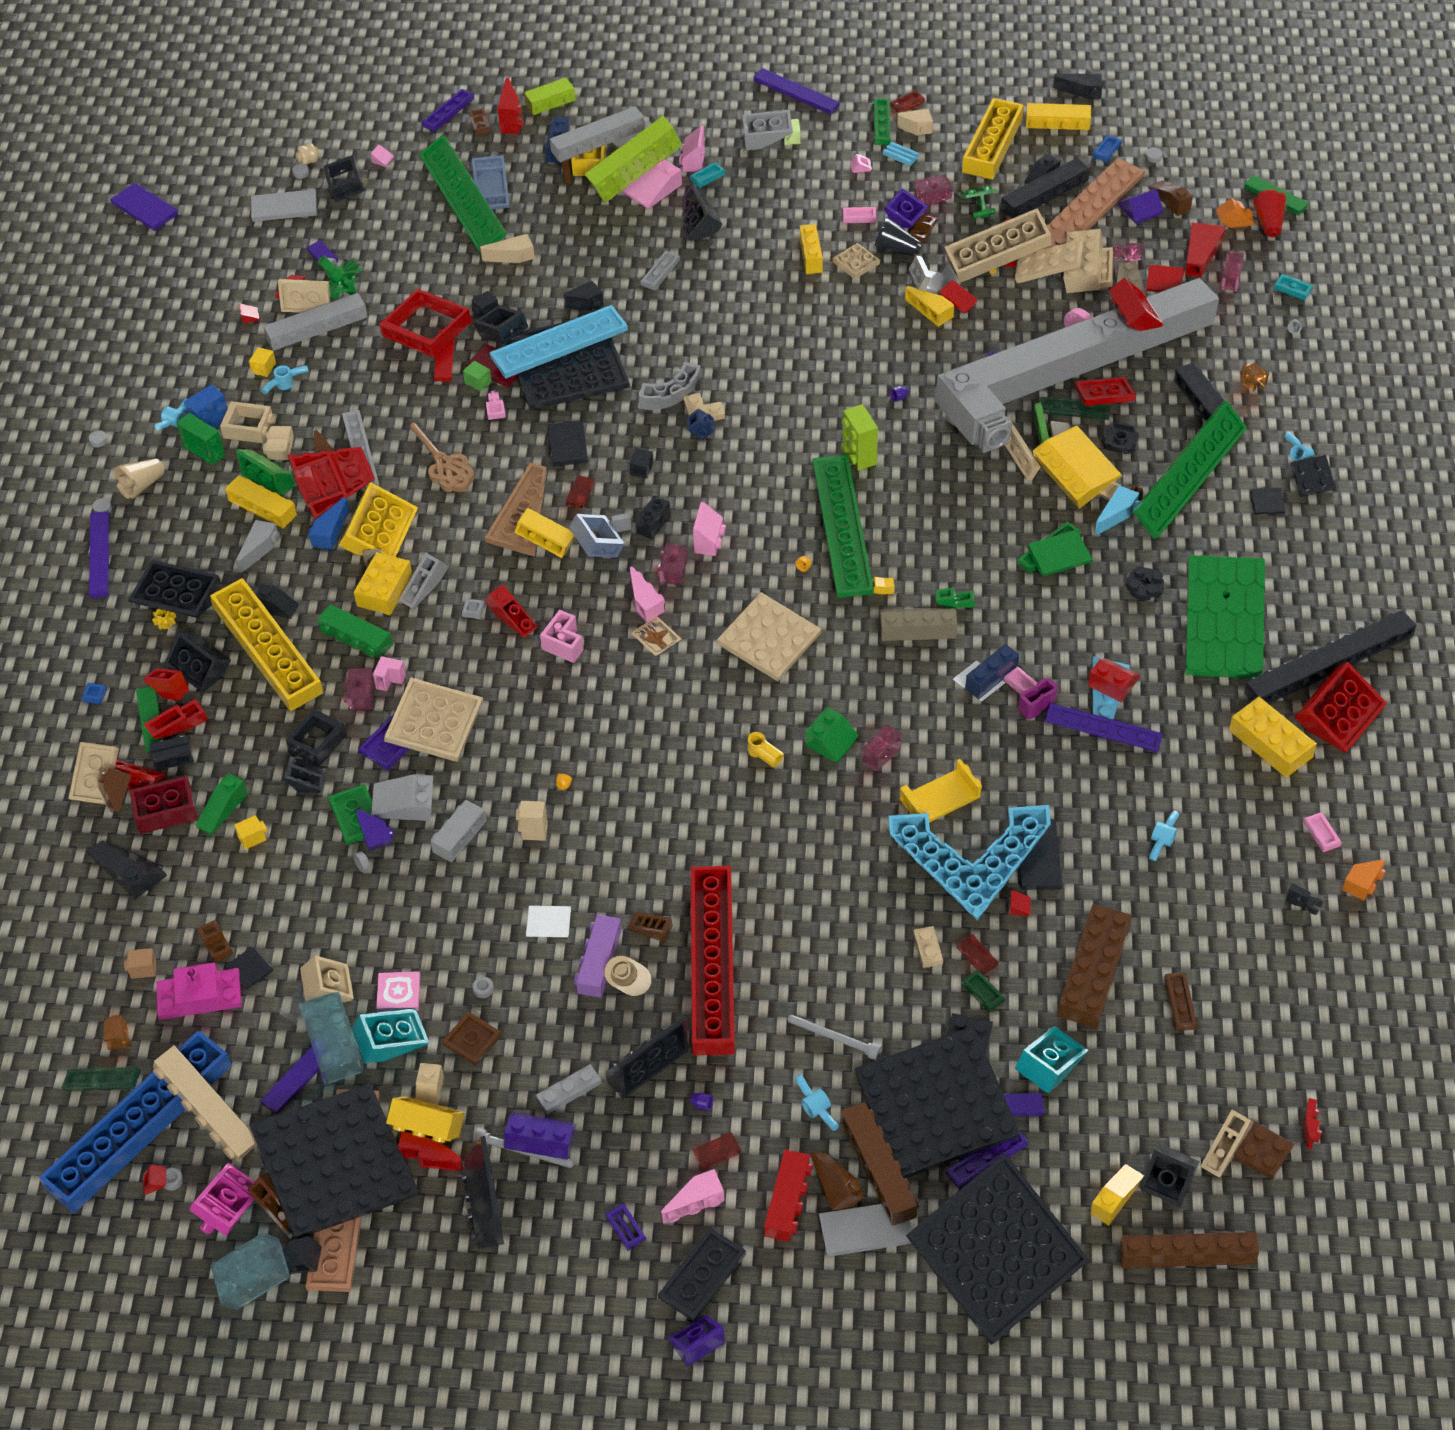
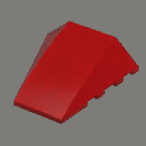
[288,447,375,520]

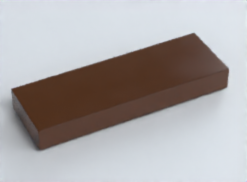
[1164,972,1197,1031]

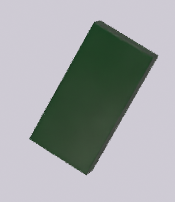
[962,970,1005,1012]

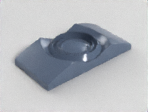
[472,155,510,210]

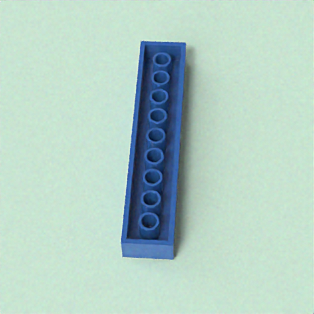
[39,1030,232,1214]

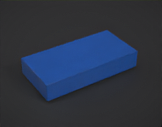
[1092,135,1122,163]

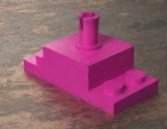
[156,962,242,1020]
[189,1163,255,1236]

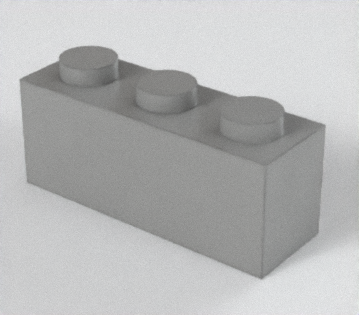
[431,800,487,862]

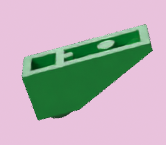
[195,773,248,836]

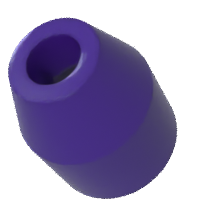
[890,386,909,402]
[690,1092,714,1111]

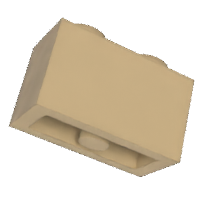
[516,801,548,841]

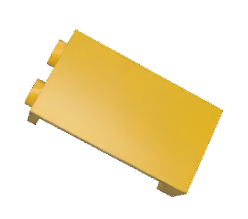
[899,759,982,822]

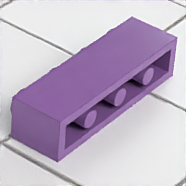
[574,914,622,998]

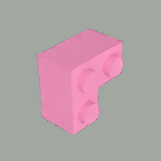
[540,610,583,663]

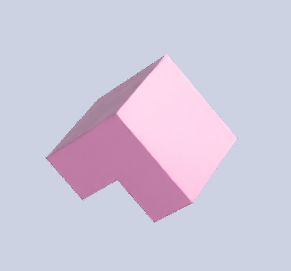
[373,656,406,691]

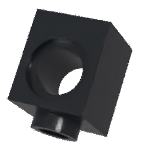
[629,448,654,479]

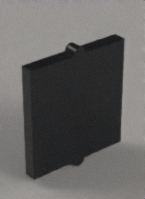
[1251,487,1286,515]
[225,946,274,990]

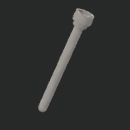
[787,1015,883,1061]
[473,1128,574,1168]

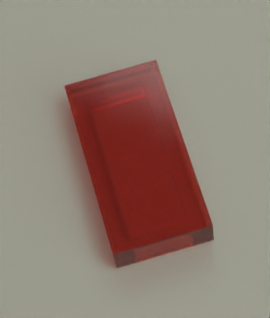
[890,90,925,113]
[566,475,595,509]
[956,934,998,975]
[693,1132,741,1170]

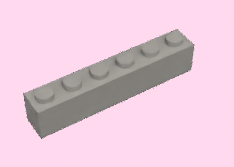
[550,106,645,162]
[263,293,368,351]

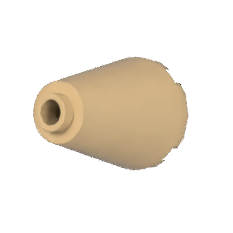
[113,459,165,499]

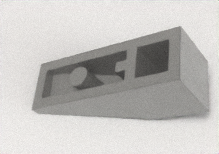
[236,520,280,573]
[398,553,449,609]

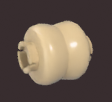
[295,143,320,165]

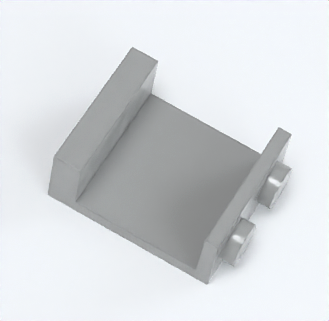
[909,256,960,294]

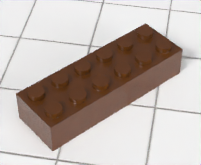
[1058,904,1132,1029]

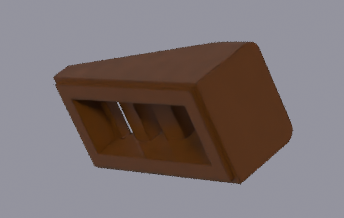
[627,912,673,942]

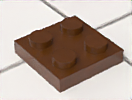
[442,1011,502,1066]
[1234,1122,1294,1180]

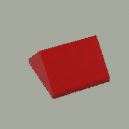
[1146,264,1184,292]

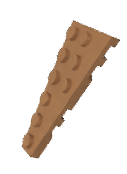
[485,463,547,557]

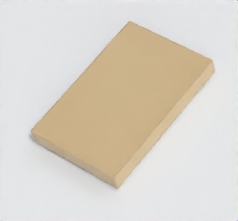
[278,279,331,313]
[68,742,119,805]

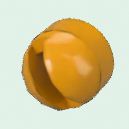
[795,556,812,572]
[556,774,572,790]

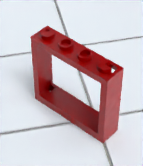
[379,289,472,358]

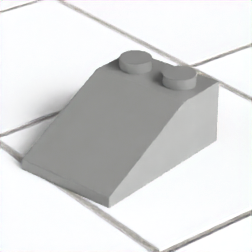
[742,110,793,150]
[371,774,433,821]

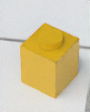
[249,347,276,377]
[234,815,267,850]

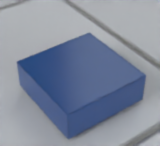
[82,683,107,704]

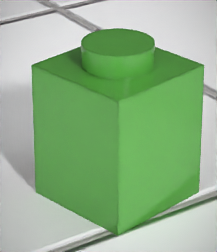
[463,361,492,391]

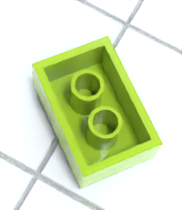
[841,404,878,471]

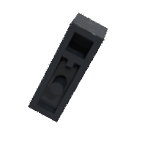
[1053,73,1102,99]

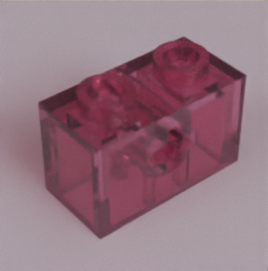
[914,174,953,205]
[1221,251,1244,291]
[657,543,688,585]
[344,668,374,711]
[862,724,902,772]

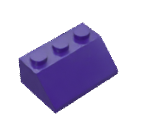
[504,1112,577,1160]

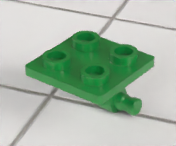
[957,186,997,219]

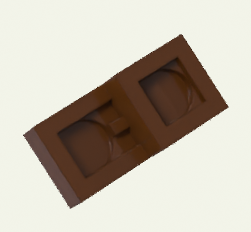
[469,108,491,136]
[562,158,572,184]
[910,214,937,243]
[196,920,233,963]

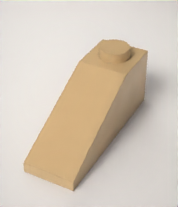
[480,234,535,263]
[1200,1110,1254,1178]

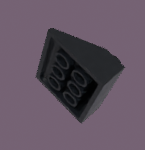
[128,560,222,618]
[606,1016,689,1099]
[461,1136,504,1249]

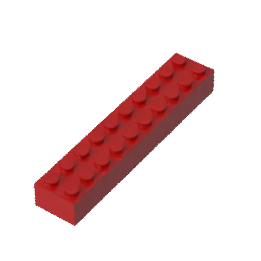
[691,866,735,1056]

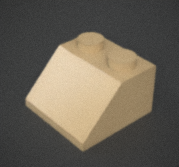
[300,955,354,1007]

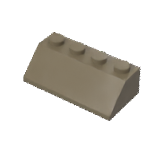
[879,607,957,641]

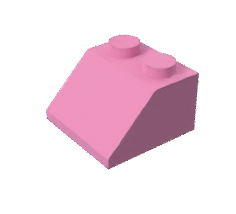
[680,126,705,172]
[693,502,726,556]

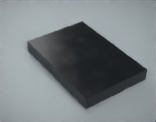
[548,420,589,467]

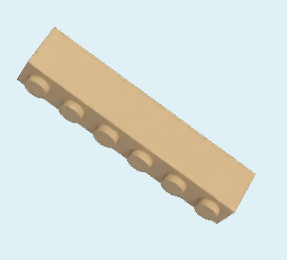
[153,1045,256,1162]

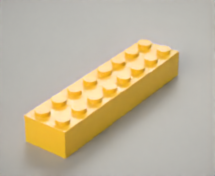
[210,578,323,712]

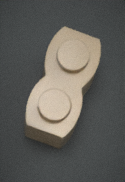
[263,426,294,460]

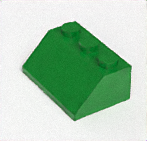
[236,449,295,497]

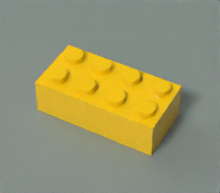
[1229,697,1317,778]

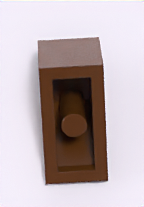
[97,768,131,813]

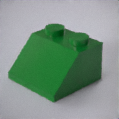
[805,707,859,763]

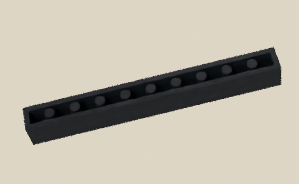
[1244,610,1416,704]

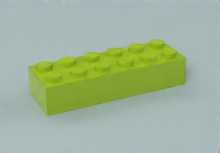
[585,115,683,203]

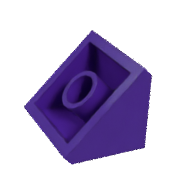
[884,188,929,228]
[1118,189,1164,224]
[668,1315,725,1367]

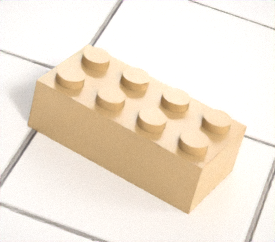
[1063,229,1104,293]

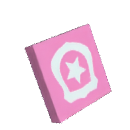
[376,972,420,1012]

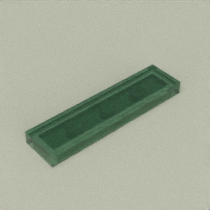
[1040,397,1111,420]
[61,1067,141,1092]

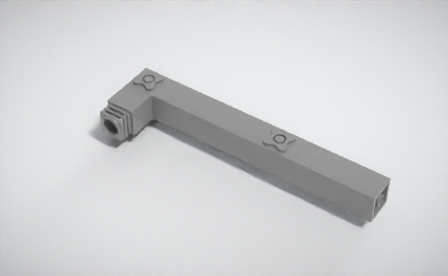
[935,278,1219,453]

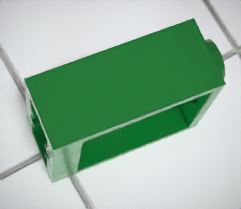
[177,413,225,466]

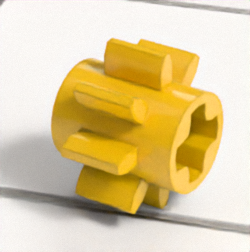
[152,609,176,630]

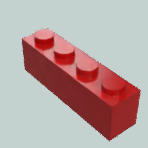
[764,1149,813,1242]

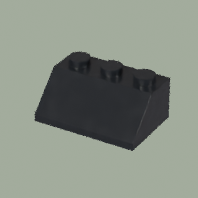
[164,631,231,692]

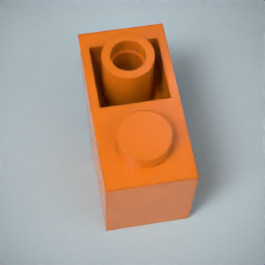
[1216,197,1255,228]
[1342,859,1386,901]

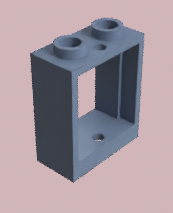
[569,514,625,558]

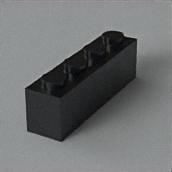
[1174,362,1225,421]

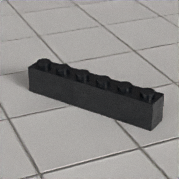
[1001,158,1090,219]

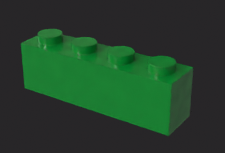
[317,604,393,660]

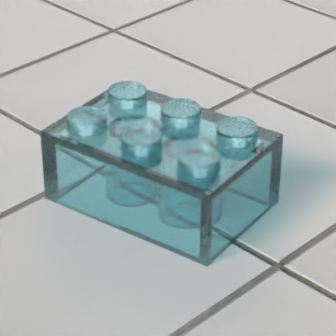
[210,1232,290,1310]

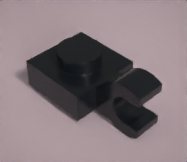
[1286,883,1323,915]

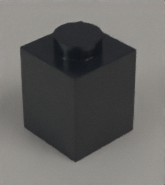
[472,291,498,318]

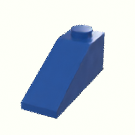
[308,497,349,549]

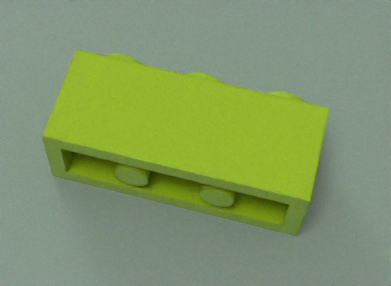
[524,78,575,115]

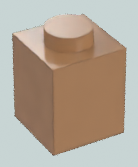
[124,948,157,979]

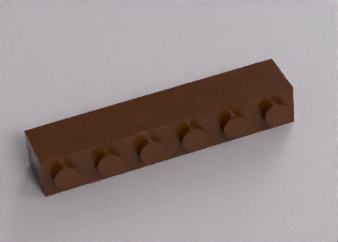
[841,1102,919,1226]
[1119,1232,1259,1268]

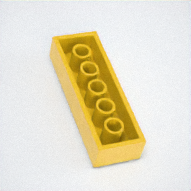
[962,98,1024,180]

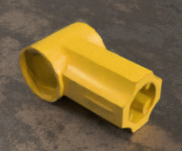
[747,732,784,767]

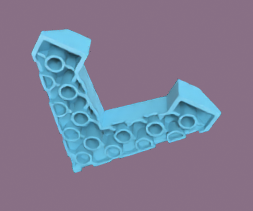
[889,805,1051,920]

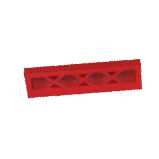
[115,760,166,790]

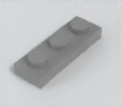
[536,1064,602,1115]

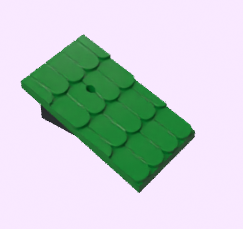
[1185,555,1265,679]

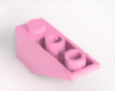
[630,567,665,622]
[661,1169,724,1224]

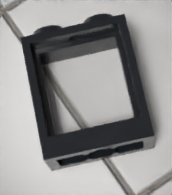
[323,155,365,202]
[474,305,528,344]
[286,708,347,767]

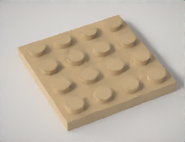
[717,592,822,681]
[384,678,483,762]

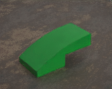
[936,587,975,608]

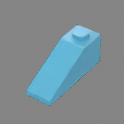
[1095,486,1140,534]

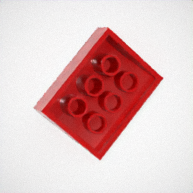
[1294,662,1387,753]

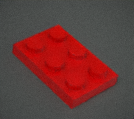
[1074,377,1136,406]

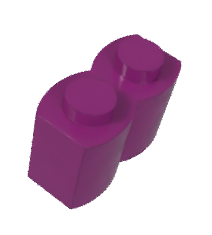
[1018,678,1058,719]

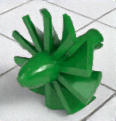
[317,255,362,299]

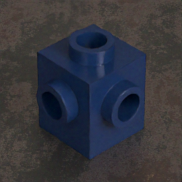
[687,408,715,440]

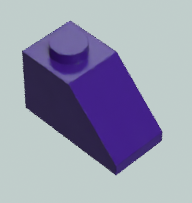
[356,810,394,851]

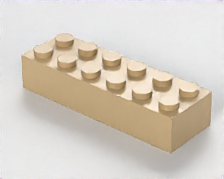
[944,208,1052,283]

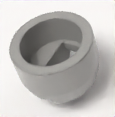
[1287,319,1302,334]

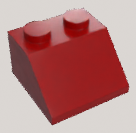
[1088,659,1141,703]

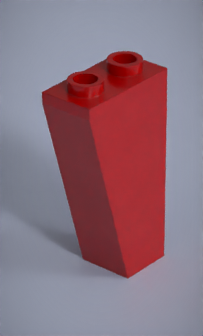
[1185,222,1226,277]

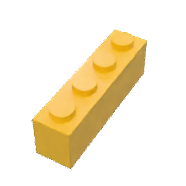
[1026,103,1091,130]
[225,475,297,529]

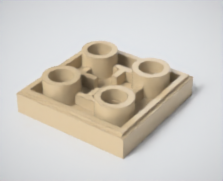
[833,243,880,279]

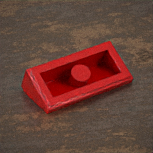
[939,280,977,314]

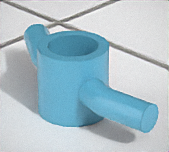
[261,365,308,394]
[155,398,187,430]
[1284,432,1314,461]
[1149,811,1179,861]
[794,1074,839,1131]

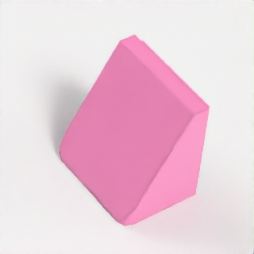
[371,145,394,167]
[850,154,872,173]

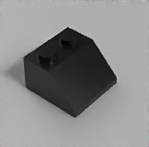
[1139,1144,1200,1207]

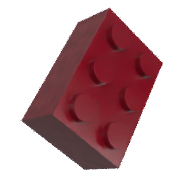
[129,776,198,834]

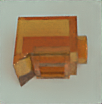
[1240,362,1269,391]
[104,1015,132,1050]

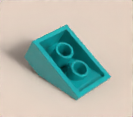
[352,1008,429,1064]
[1014,1026,1088,1094]

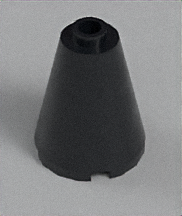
[874,218,922,256]

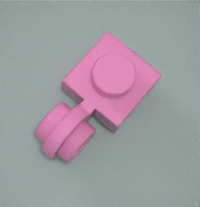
[486,391,506,420]

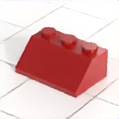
[1109,277,1164,332]

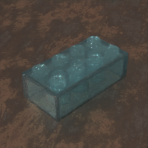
[299,991,365,1085]

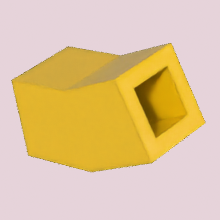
[872,577,894,594]

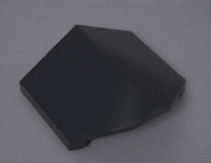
[284,757,326,793]

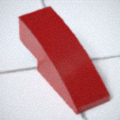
[144,699,208,739]
[398,1132,463,1171]

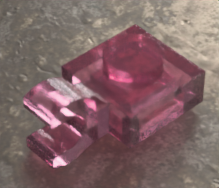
[1113,243,1144,260]

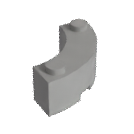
[638,362,701,410]

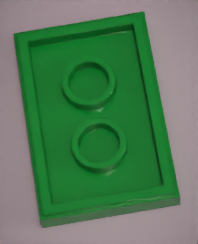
[1027,530,1092,577]
[328,784,372,845]

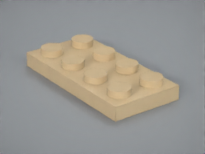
[1015,240,1083,284]

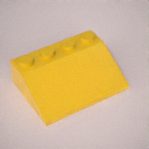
[1033,426,1122,509]
[338,482,418,557]

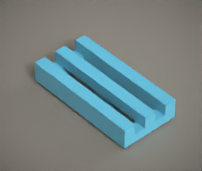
[883,142,919,166]

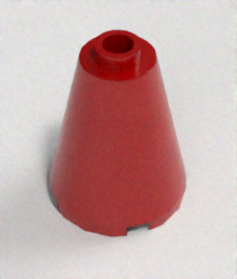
[1253,189,1287,238]

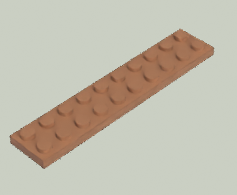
[1041,158,1145,250]
[306,1089,380,1292]

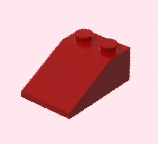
[497,78,524,134]

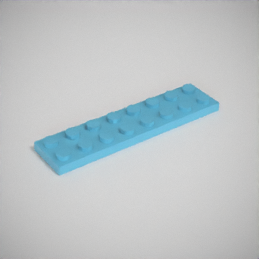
[490,305,628,379]

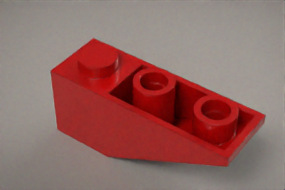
[485,584,538,638]

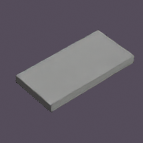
[251,189,317,222]
[819,1204,912,1257]

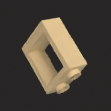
[220,401,275,443]

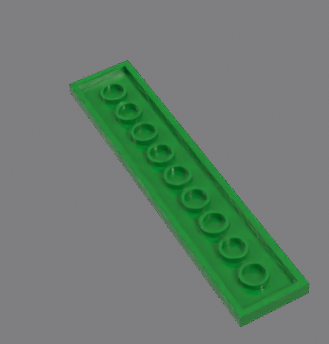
[419,134,507,253]
[1132,401,1247,539]
[812,455,874,598]

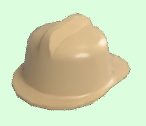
[604,956,651,996]

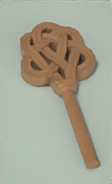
[410,423,475,492]

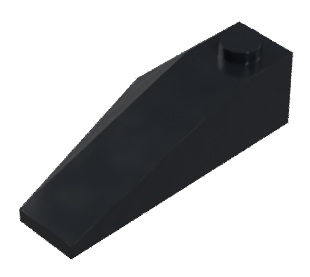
[683,185,722,241]
[87,840,167,900]

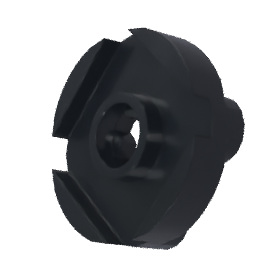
[1103,422,1139,454]
[1126,566,1164,601]

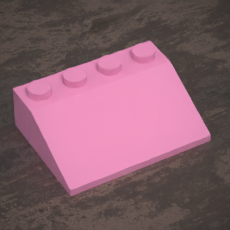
[621,160,682,209]

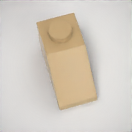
[897,108,933,135]
[415,1063,444,1105]

